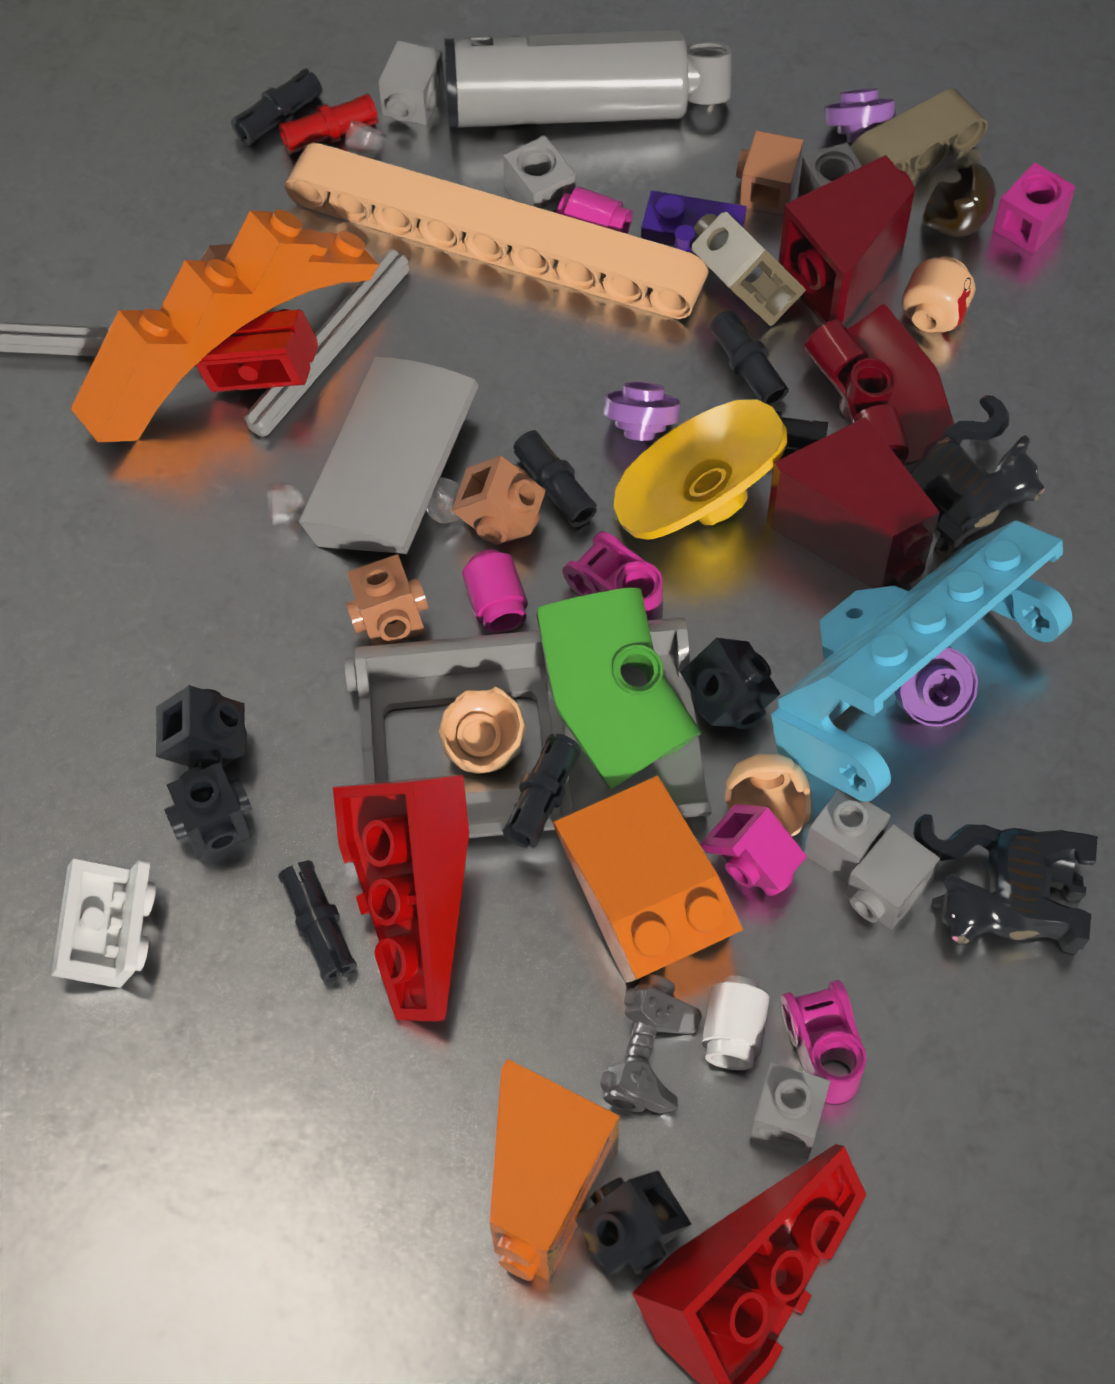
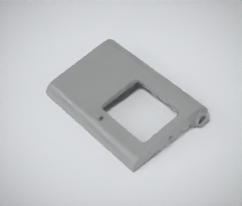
[345,617,712,838]

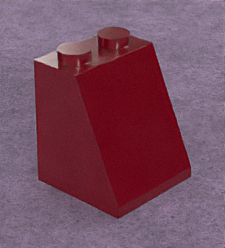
[778,155,915,327]
[766,417,940,588]

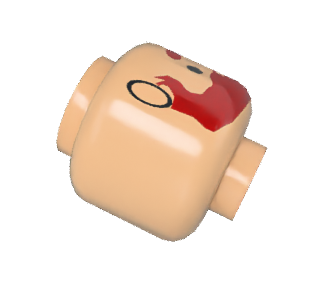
[902,257,976,333]

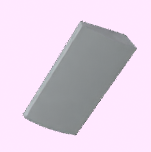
[299,357,479,554]

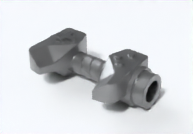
[600,974,702,1114]

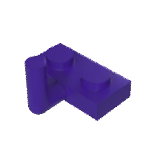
[641,190,747,255]

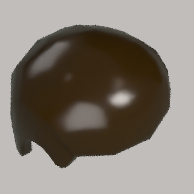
[923,163,996,238]

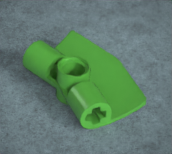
[536,588,702,790]

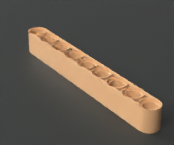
[285,143,709,319]

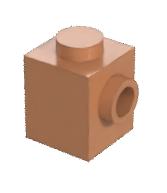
[736,131,803,216]

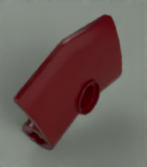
[804,304,954,466]

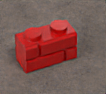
[196,309,318,392]

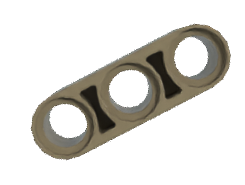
[850,89,988,181]

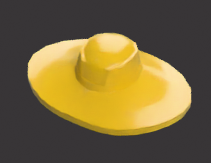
[613,400,787,540]

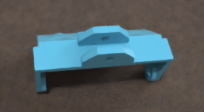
[771,520,1072,802]

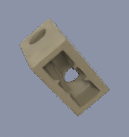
[692,212,806,326]

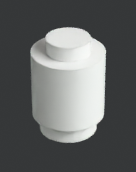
[702,976,770,1070]

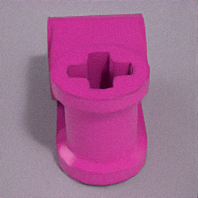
[562,531,663,620]
[780,979,867,1104]

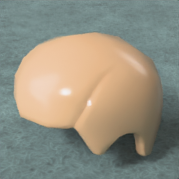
[438,687,526,774]
[725,754,812,837]

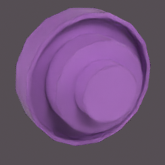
[825,88,896,142]
[604,381,680,441]
[895,646,978,727]

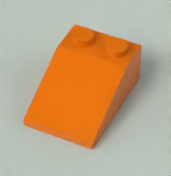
[552,775,743,983]

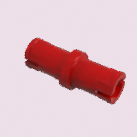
[279,93,378,155]

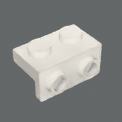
[51,859,156,988]

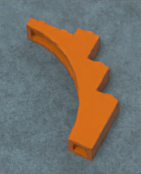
[70,209,379,442]

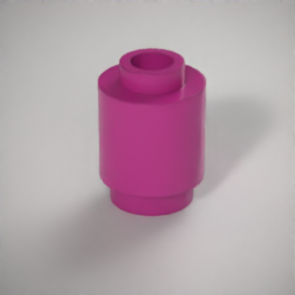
[557,186,633,234]
[462,549,528,633]

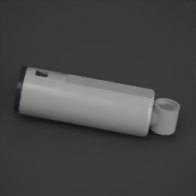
[444,30,732,128]

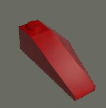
[333,775,469,1022]
[632,1144,867,1384]

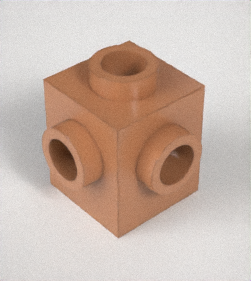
[451,455,546,545]
[346,554,429,646]

